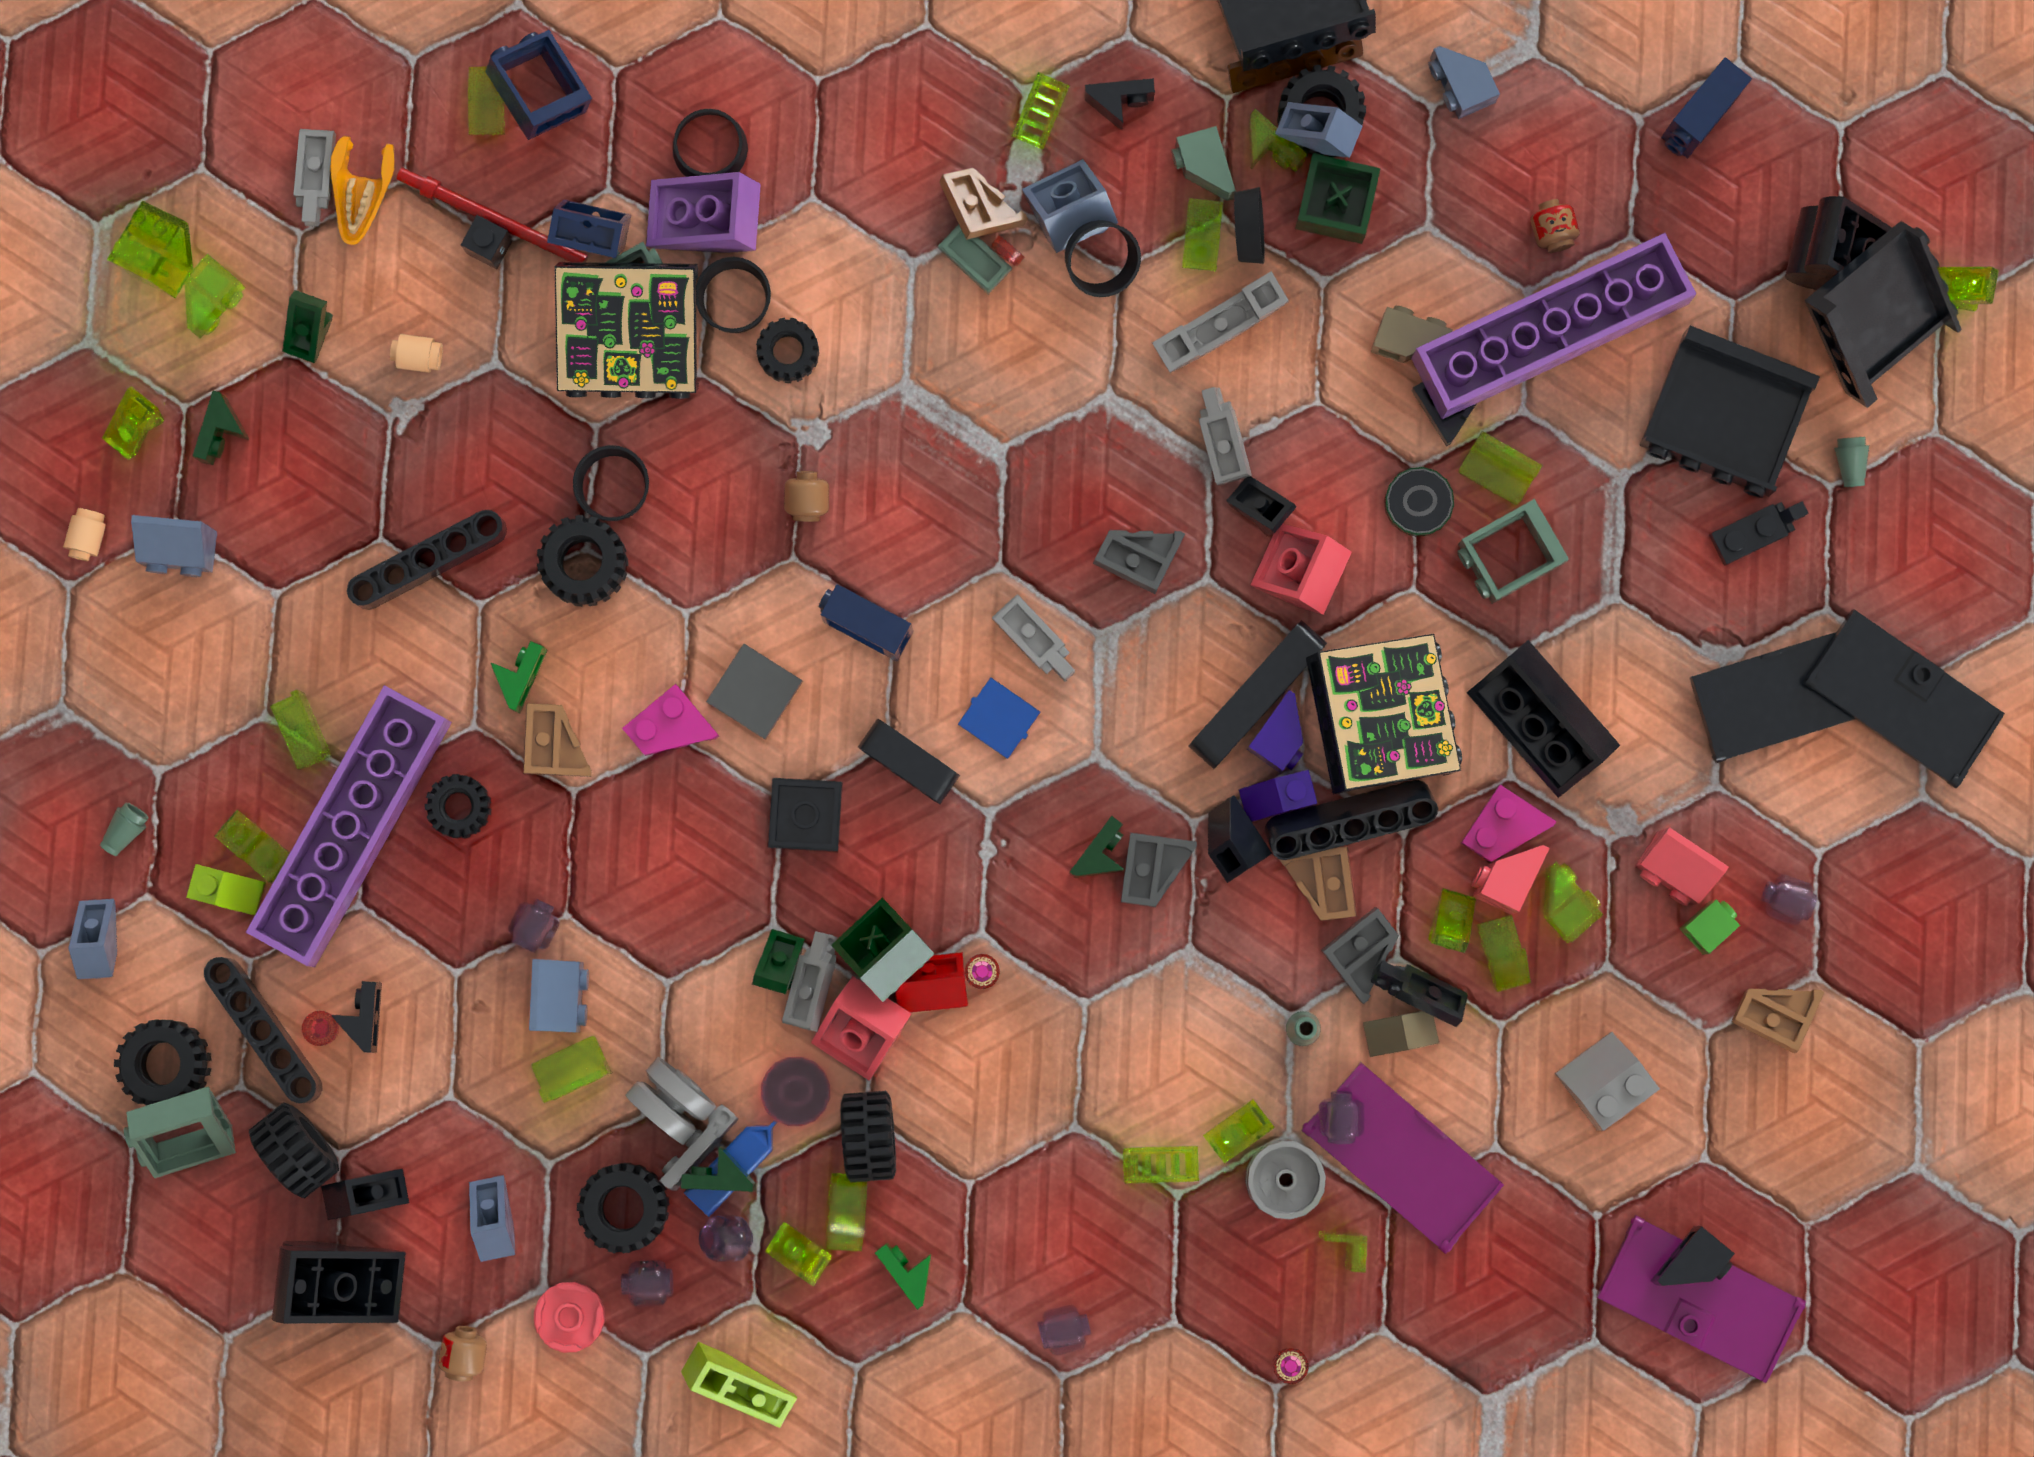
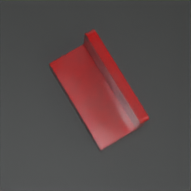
[896,952,968,1013]

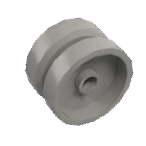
[625,1057,717,1145]
[1245,1140,1326,1219]

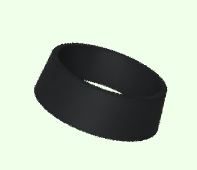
[673,109,748,177]
[1234,187,1265,264]
[1065,220,1141,297]
[696,257,771,333]
[573,445,649,521]

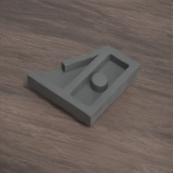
[1121,832,1197,907]

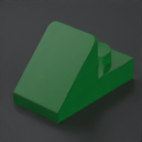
[491,641,548,714]
[875,1243,931,1310]

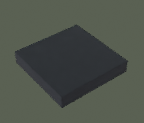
[768,778,843,852]

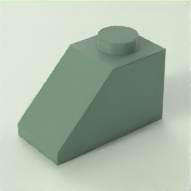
[1171,126,1236,201]

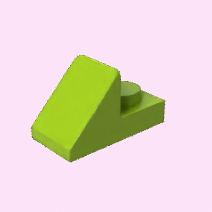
[186,864,266,915]

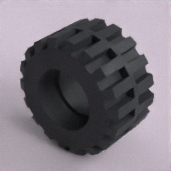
[1277,65,1366,158]
[537,515,628,607]
[114,1020,212,1106]
[840,1091,896,1183]
[249,1102,339,1199]
[577,1163,670,1253]

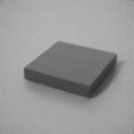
[706,644,803,740]

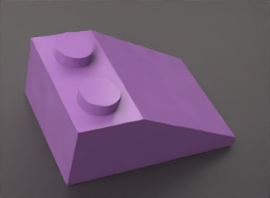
[646,172,761,253]

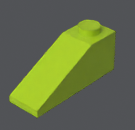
[681,1342,797,1428]

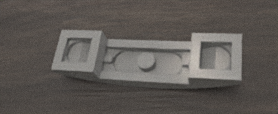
[1152,271,1289,373]

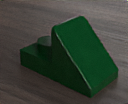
[282,290,333,363]
[192,390,249,465]
[1069,816,1124,878]
[752,929,805,994]
[681,1146,756,1192]

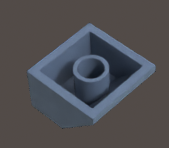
[1022,159,1118,253]
[131,515,217,577]
[529,959,589,1033]

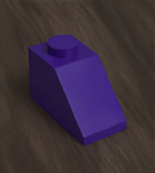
[1247,690,1303,774]
[1238,769,1318,822]

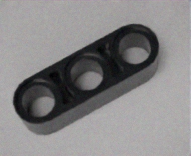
[858,719,960,804]

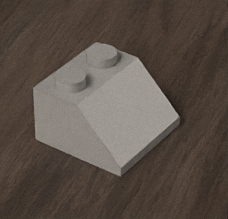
[1555,1032,1660,1131]

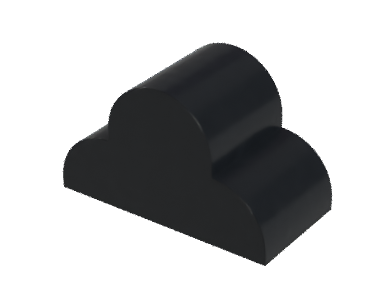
[1785,196,1892,290]
[272,1241,406,1324]

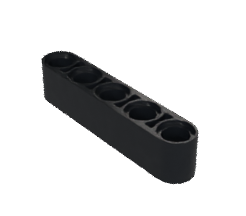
[347,510,507,610]
[1188,620,1327,769]
[1264,780,1438,860]
[204,957,323,1103]

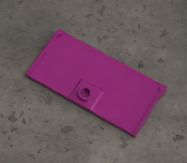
[1301,1062,1504,1254]
[1596,1215,1806,1383]

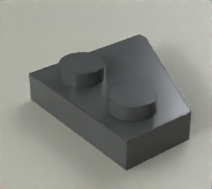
[1093,530,1185,594]
[1321,907,1399,1004]

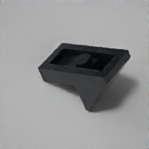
[1084,78,1155,130]
[1226,476,1296,536]
[332,981,382,1053]

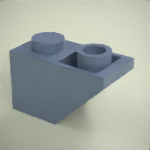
[1428,46,1500,119]

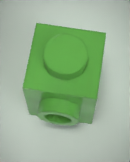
[1679,899,1740,955]

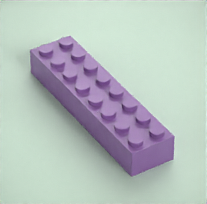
[1411,233,1696,419]
[246,685,452,967]

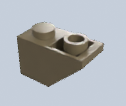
[1371,305,1453,363]

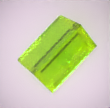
[1459,431,1543,505]
[270,689,332,770]
[531,1036,612,1103]
[1319,1231,1368,1273]

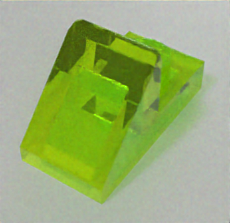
[1249,109,1307,172]
[1938,266,1999,311]
[102,386,164,460]
[1428,888,1476,953]
[1477,915,1531,992]
[1203,1099,1275,1164]
[765,1222,833,1286]

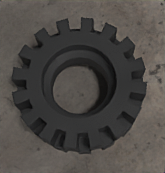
[425,774,492,838]

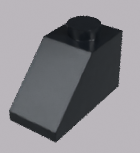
[321,1168,409,1220]
[1651,1226,1735,1286]

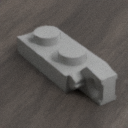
[293,129,336,227]
[1198,387,1252,486]
[992,594,1075,682]
[782,931,838,1032]
[659,1104,739,1191]

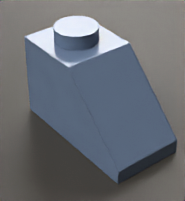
[1275,102,1363,158]
[68,899,117,979]
[469,1175,515,1262]

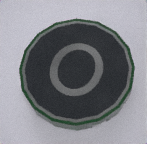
[1384,467,1454,537]

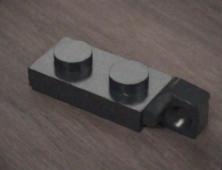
[1709,501,1809,566]
[1370,960,1468,1027]

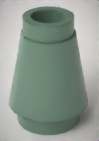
[1834,437,1870,487]
[100,802,148,856]
[1286,1011,1321,1046]

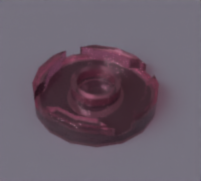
[761,1057,830,1126]

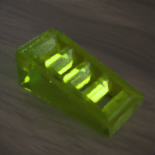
[1012,72,1070,150]
[1123,1146,1199,1184]

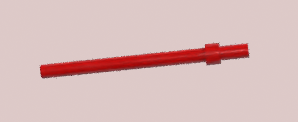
[396,167,588,262]

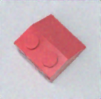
[1251,524,1352,615]
[1635,827,1729,906]
[1471,845,1550,915]
[811,976,912,1081]

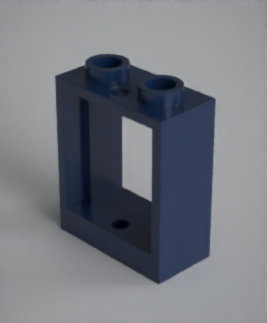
[485,30,592,140]
[1661,57,1752,159]
[547,200,631,258]
[818,584,914,662]

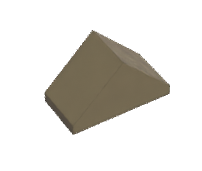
[1363,1011,1439,1057]

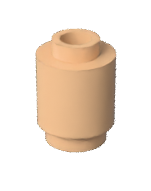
[390,334,443,373]
[63,508,106,561]

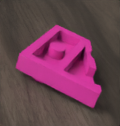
[622,684,719,756]
[1461,785,1557,862]

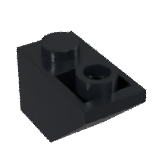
[1208,795,1272,883]

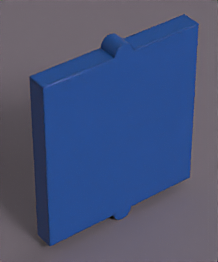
[958,678,1041,759]

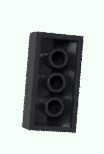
[1467,640,1620,798]

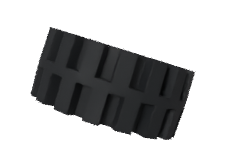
[756,318,819,383]

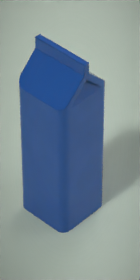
[684,1120,778,1217]

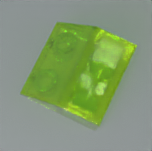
[107,201,193,299]

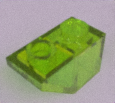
[184,254,246,339]
[1544,861,1603,943]

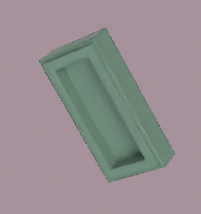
[938,224,1012,295]

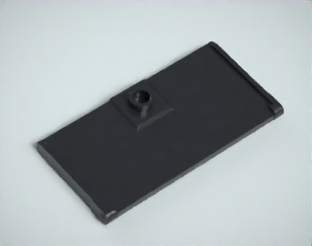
[1803,609,2005,788]
[1690,632,1855,763]

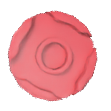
[534,1281,605,1353]

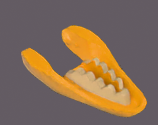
[330,136,395,245]

